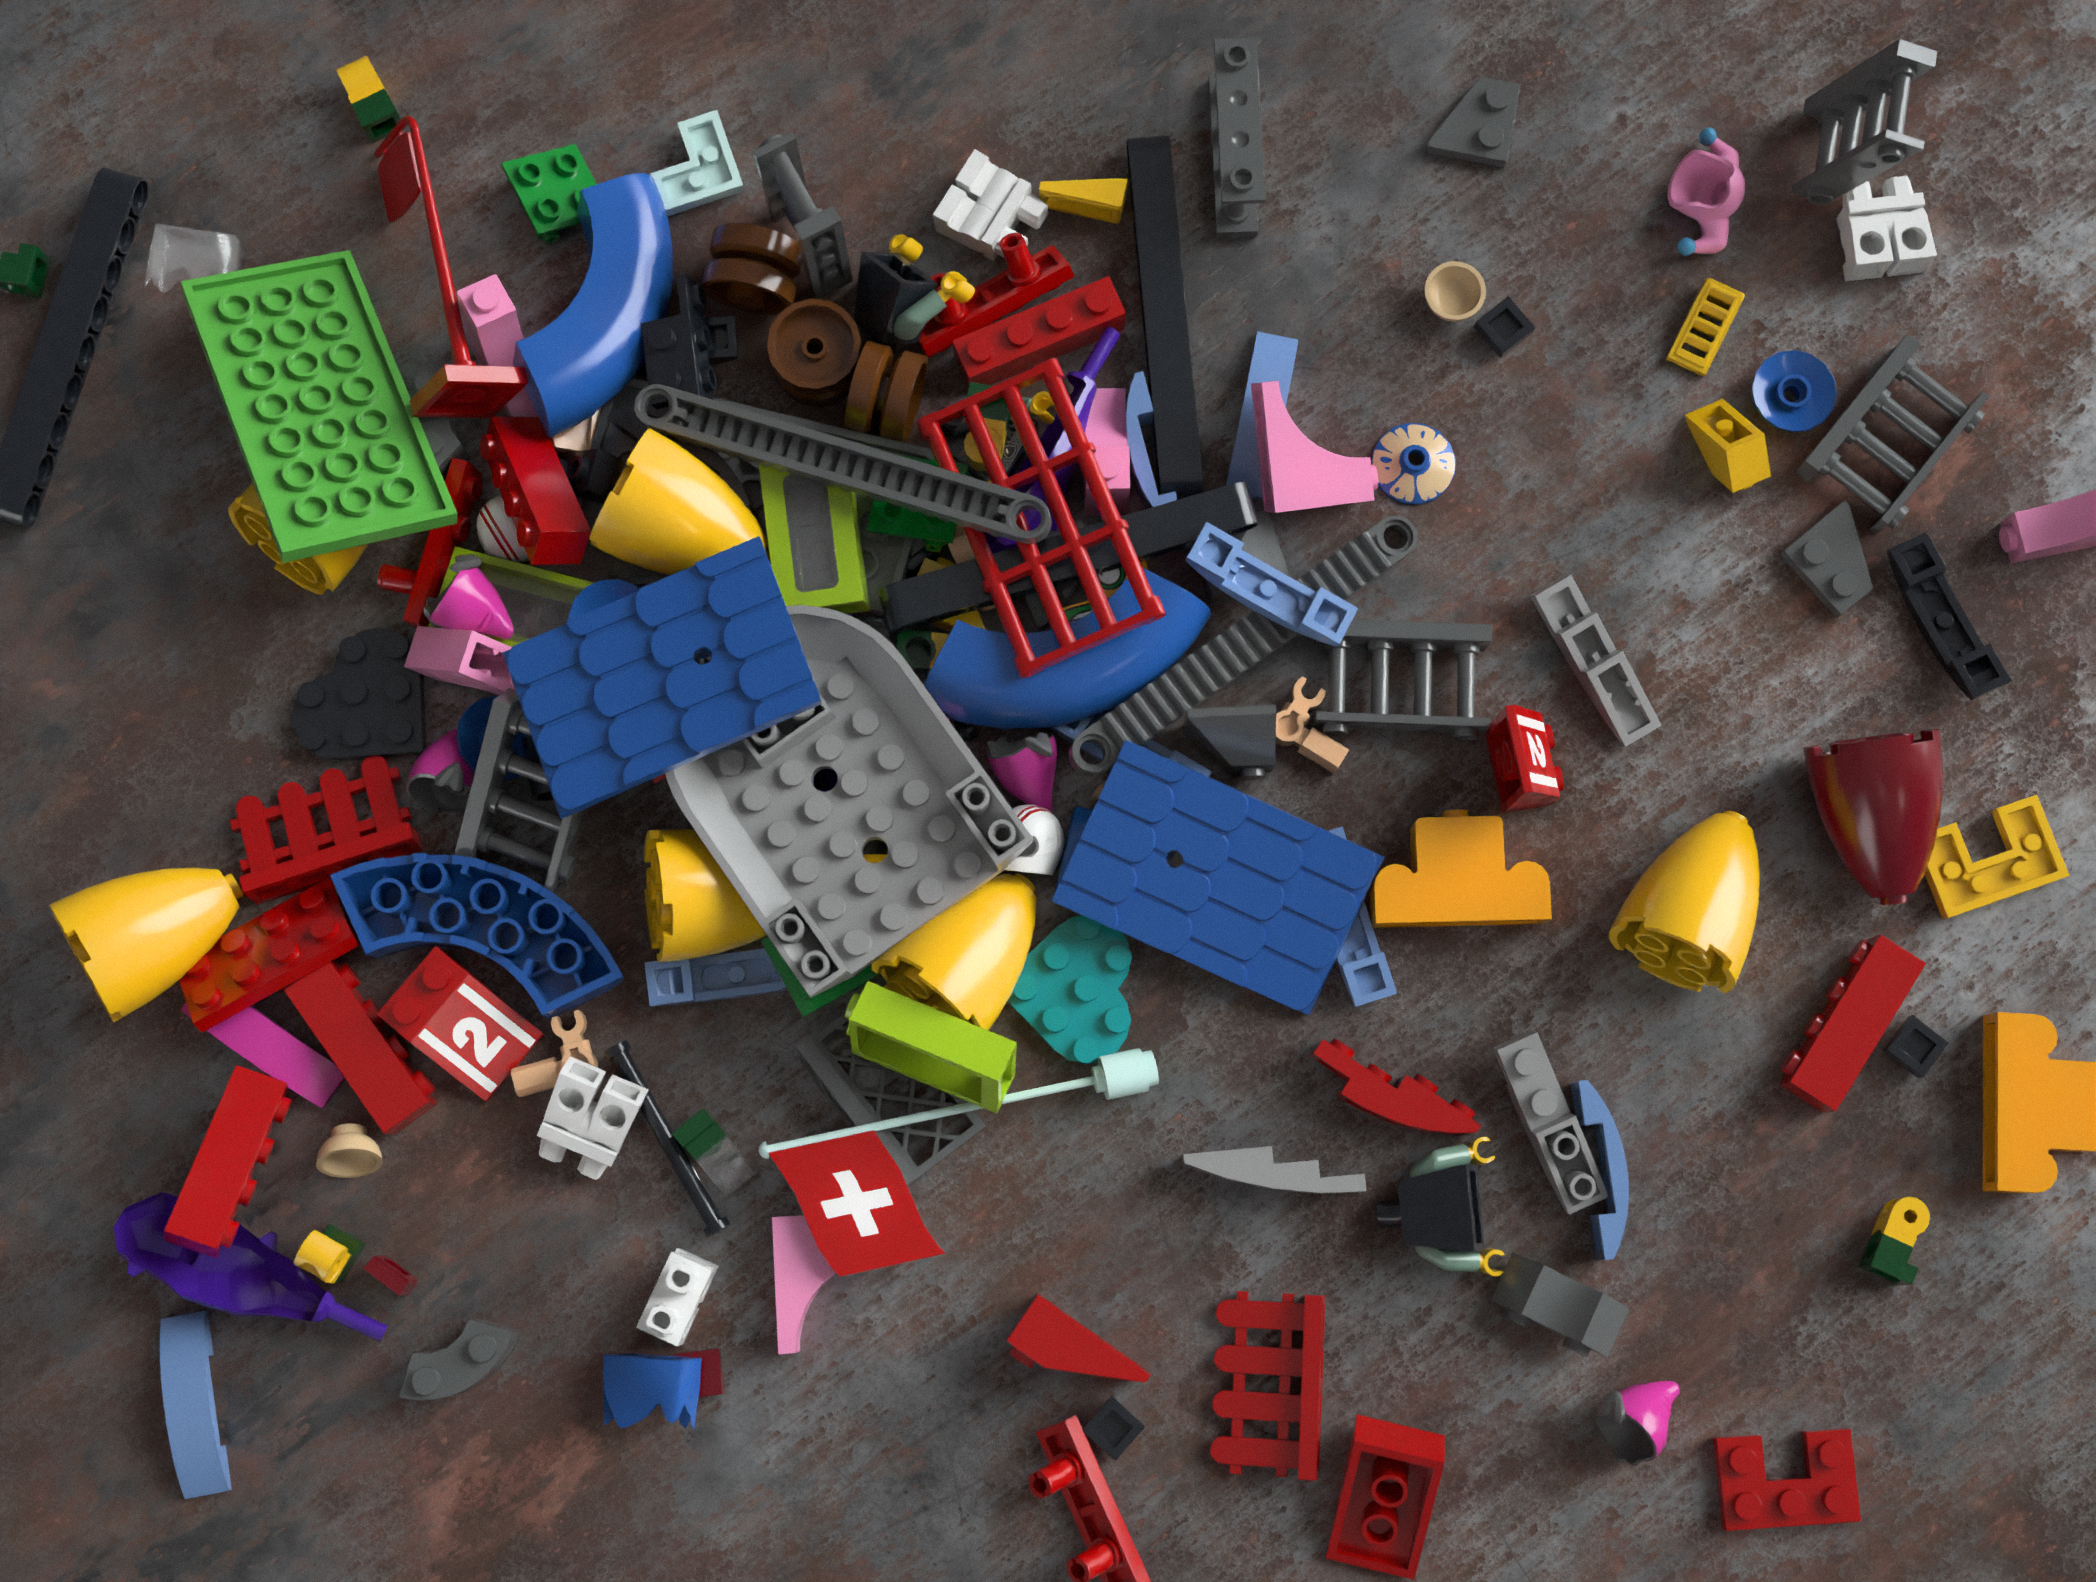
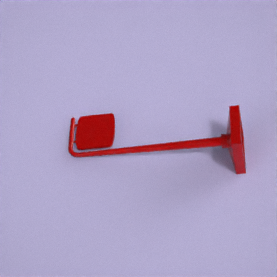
[374,115,528,418]

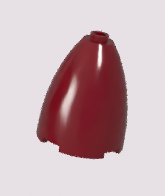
[1803,729,1943,905]

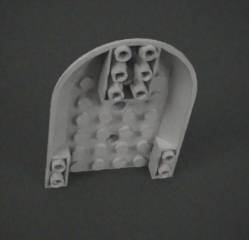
[665,605,1034,997]

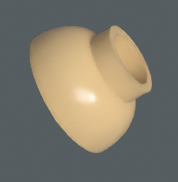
[1424,261,1486,322]
[316,1123,382,1178]

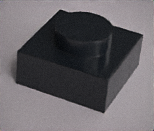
[1474,296,1535,358]
[1882,1015,1949,1078]
[1082,1395,1145,1461]

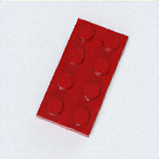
[179,877,360,1033]

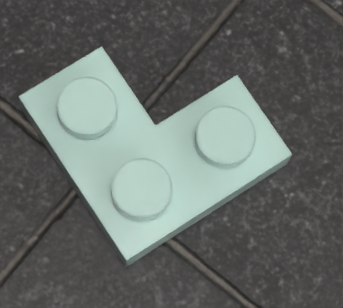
[650,110,745,217]

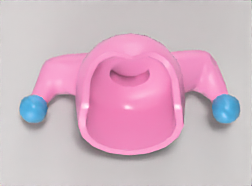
[1667,127,1745,256]

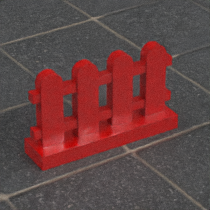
[230,755,424,905]
[1210,1291,1326,1481]

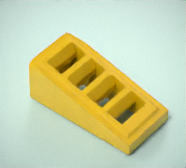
[1039,178,1128,224]
[1666,278,1745,377]

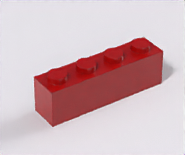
[952,276,1126,389]
[480,416,591,565]
[1779,934,1926,1113]
[284,961,437,1135]
[164,1065,292,1259]

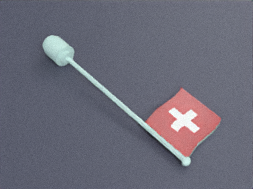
[759,1048,1159,1277]

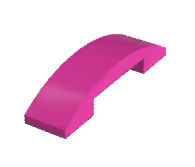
[181,1003,345,1109]

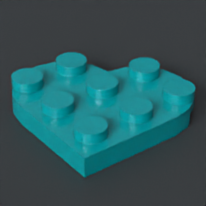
[1007,915,1132,1064]

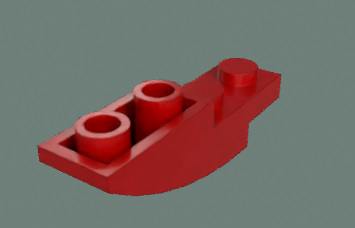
[1309,1038,1481,1135]

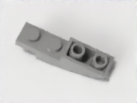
[1493,1030,1609,1214]

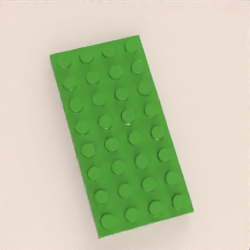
[181,250,457,563]

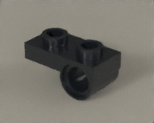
[557,449,625,504]

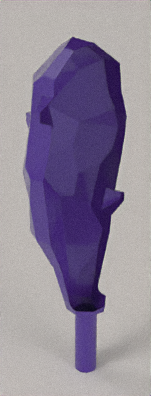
[983,327,1120,554]
[114,1192,388,1342]

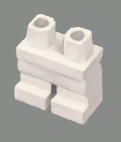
[933,149,1048,261]
[1836,176,1937,281]
[537,1056,649,1180]
[636,1248,719,1346]

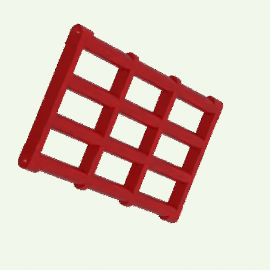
[916,358,1166,679]

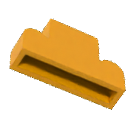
[1369,809,1552,928]
[1983,1012,2096,1193]

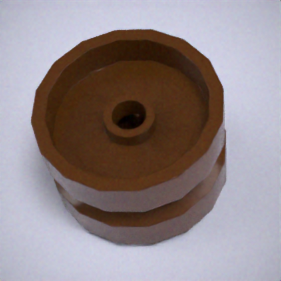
[701,223,803,315]
[767,298,862,407]
[844,341,928,443]

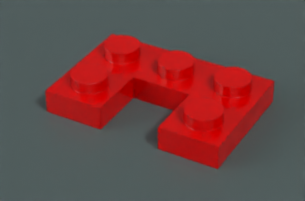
[1713,1428,1861,1531]

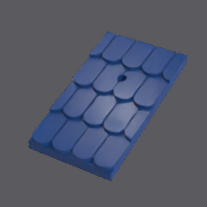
[503,536,821,819]
[1051,740,1385,1015]

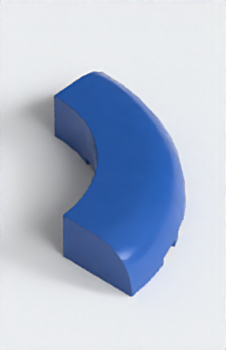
[513,173,674,438]
[924,568,1211,730]
[330,853,624,1019]

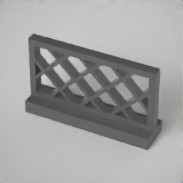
[794,1012,986,1187]

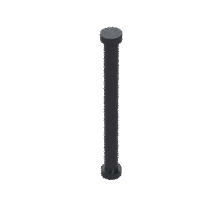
[604,1040,730,1238]

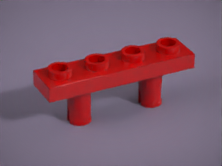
[916,232,1074,358]
[377,458,483,629]
[1028,1415,1151,1582]

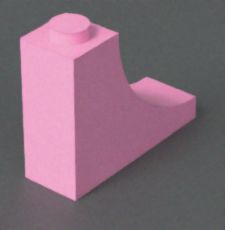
[457,274,538,417]
[1251,381,1378,513]
[1084,388,1130,516]
[1999,489,2096,563]
[404,626,515,695]
[772,1215,836,1354]

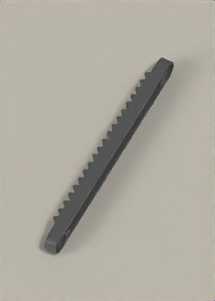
[634,384,1052,544]
[1068,516,1417,777]

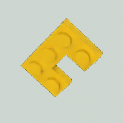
[1925,795,2070,920]

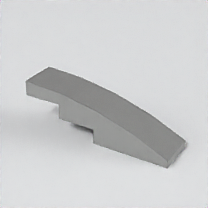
[1529,574,1661,747]
[1181,1146,1367,1194]

